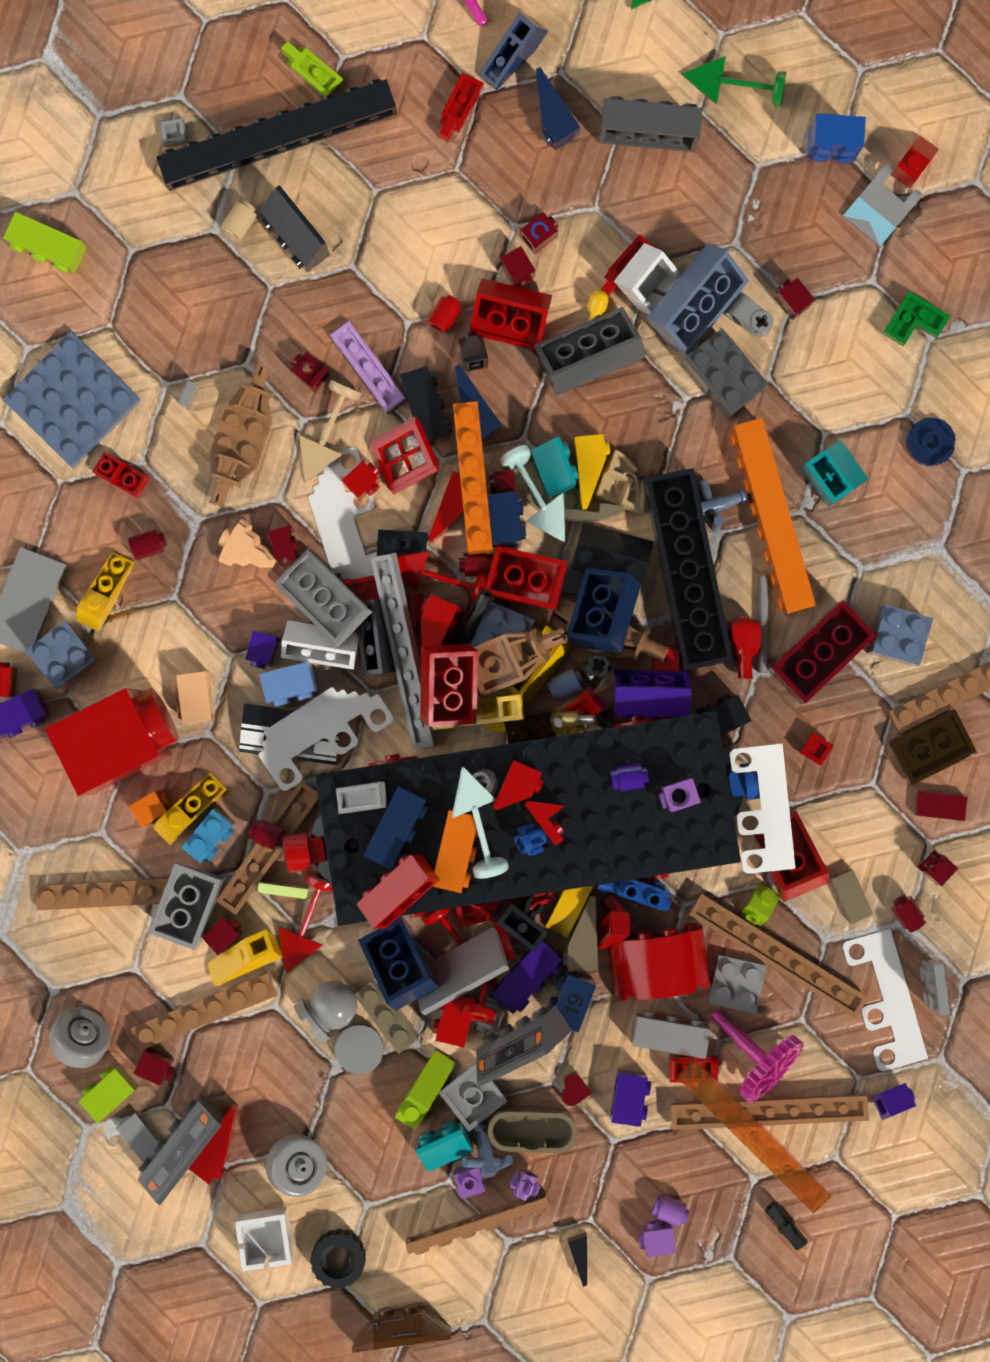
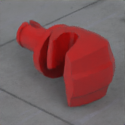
[727,616,761,679]

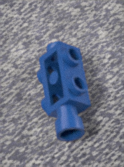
[597,878,672,911]

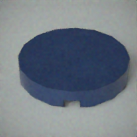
[906,418,956,467]

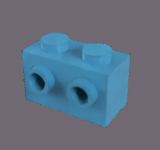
[181,808,236,863]

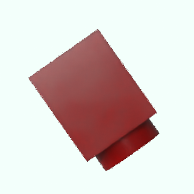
[44,688,179,796]

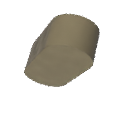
[488,1106,577,1153]

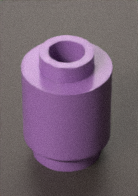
[651,1195,690,1227]

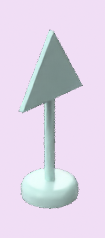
[499,445,565,542]
[452,767,509,879]

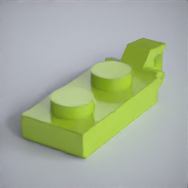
[281,41,344,97]

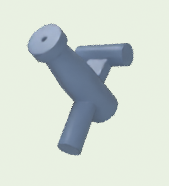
[698,480,748,532]
[462,1124,513,1178]

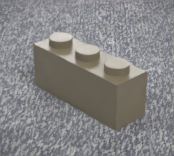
[354,977,419,1054]

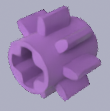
[510,1170,541,1201]

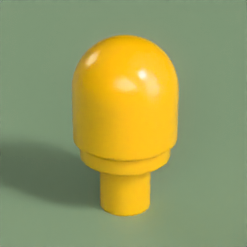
[587,290,609,322]

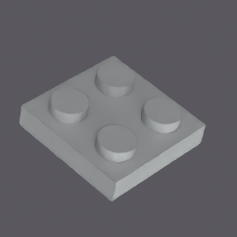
[708,954,767,1014]
[920,959,950,1016]
[439,1062,508,1131]

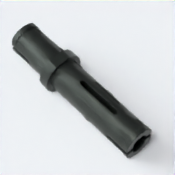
[449,589,494,645]

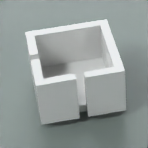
[614,243,681,315]
[235,1207,295,1272]

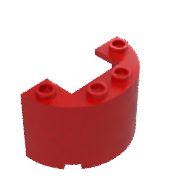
[607,923,711,1000]

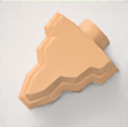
[218,518,276,568]

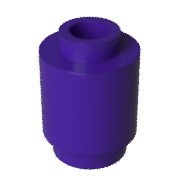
[610,763,649,792]

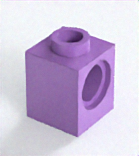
[659,778,701,812]
[454,1166,485,1199]

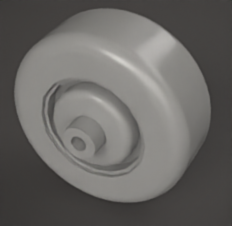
[48,1007,111,1068]
[266,1134,327,1197]

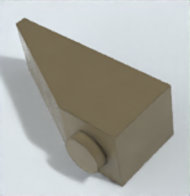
[562,894,598,972]

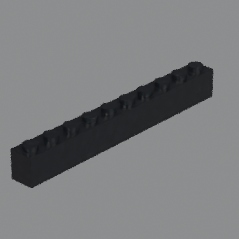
[156,79,397,191]

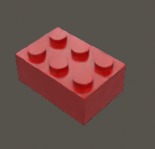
[420,644,478,727]

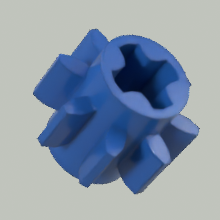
[514,823,547,856]

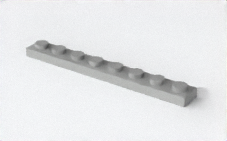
[370,553,438,749]

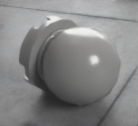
[294,981,358,1044]

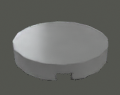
[335,1024,384,1074]

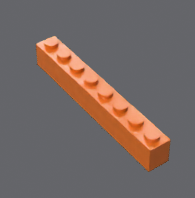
[729,418,816,615]

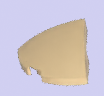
[593,450,645,514]

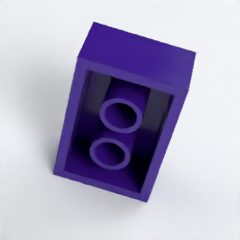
[613,669,692,719]

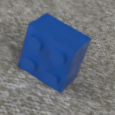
[806,113,866,164]

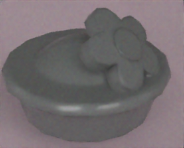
[473,769,498,796]

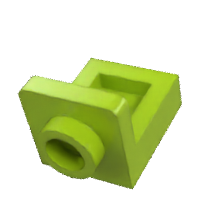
[740,882,780,926]

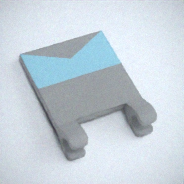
[842,165,922,247]

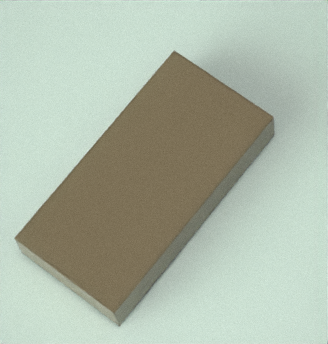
[830,869,873,924]

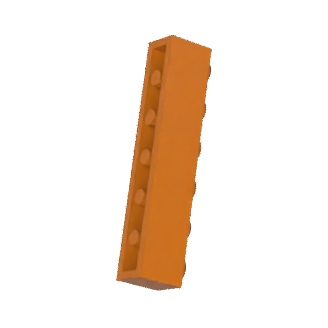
[453,401,493,555]

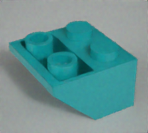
[531,436,579,497]
[801,440,869,507]
[415,1119,474,1172]

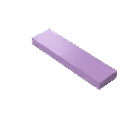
[330,321,407,414]

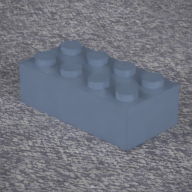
[646,243,749,356]

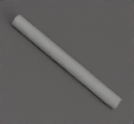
[758,575,769,673]

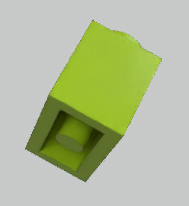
[78,1064,139,1124]

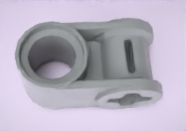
[725,293,773,337]

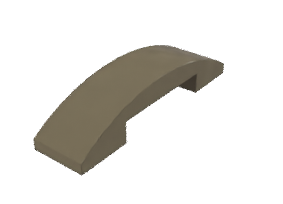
[526,493,625,523]

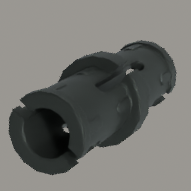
[765,1201,808,1250]

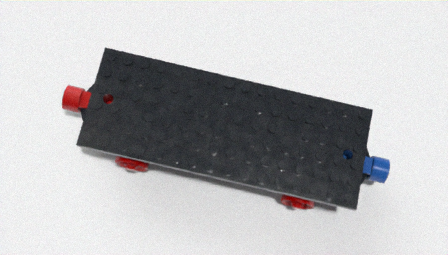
[283,711,760,926]

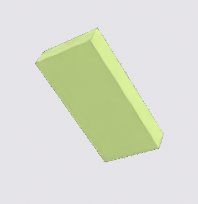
[258,881,310,899]

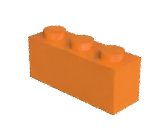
[433,809,483,893]

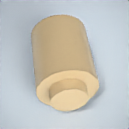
[221,201,257,241]

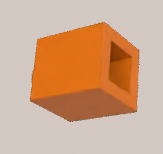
[129,790,171,827]

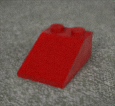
[485,545,568,610]
[420,595,465,646]
[752,811,829,902]

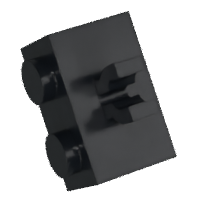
[376,529,428,565]
[488,896,548,952]

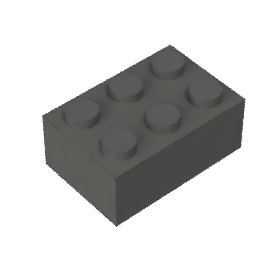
[681,328,769,420]

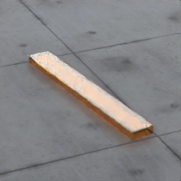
[677,1060,831,1214]

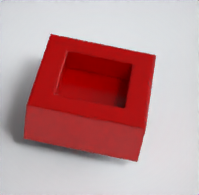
[799,732,834,766]

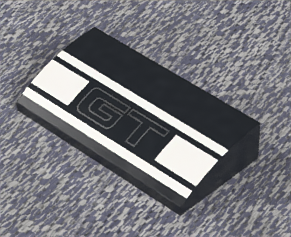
[239,703,341,765]

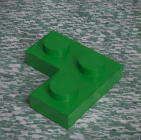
[882,291,950,346]

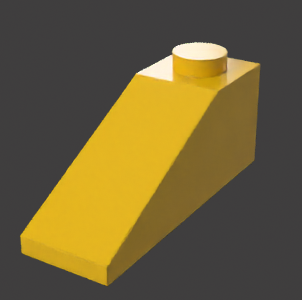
[574,434,610,511]

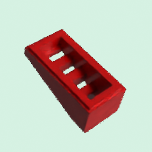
[596,911,630,950]
[668,1055,718,1083]

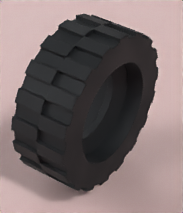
[310,1229,366,1289]

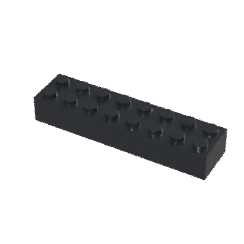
[643,468,733,671]

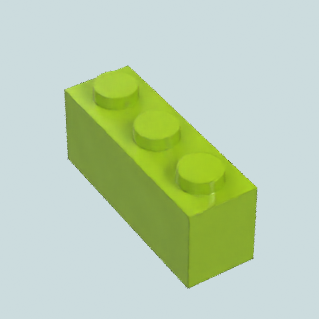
[3,212,87,274]

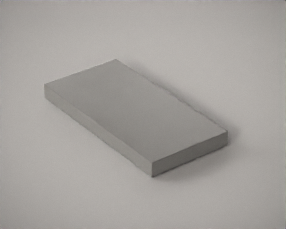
[0,547,67,654]
[274,549,372,647]
[417,927,509,1015]

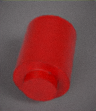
[426,295,462,334]

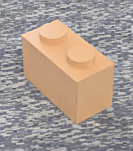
[173,671,215,724]

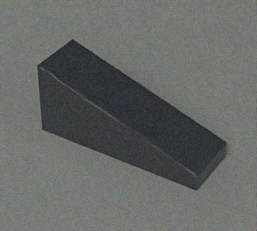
[568,1232,587,1287]

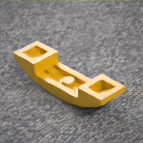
[432,694,525,730]
[545,886,593,937]

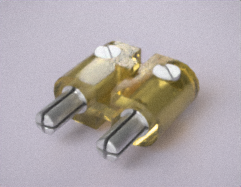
[550,711,597,737]

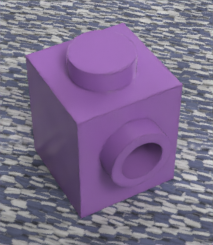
[638,1220,676,1257]

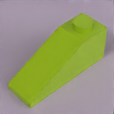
[395,1049,456,1131]

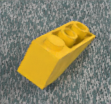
[76,551,134,631]
[153,772,227,845]
[207,929,283,987]

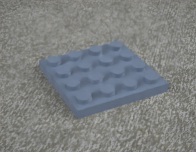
[3,331,141,469]

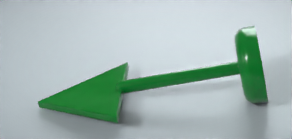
[681,56,787,107]

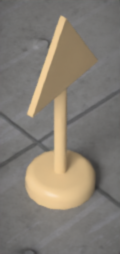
[299,380,362,483]

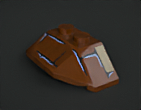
[352,1304,452,1353]

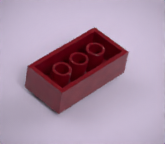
[768,600,877,704]

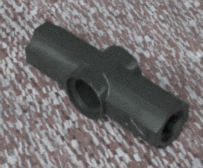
[580,651,613,683]

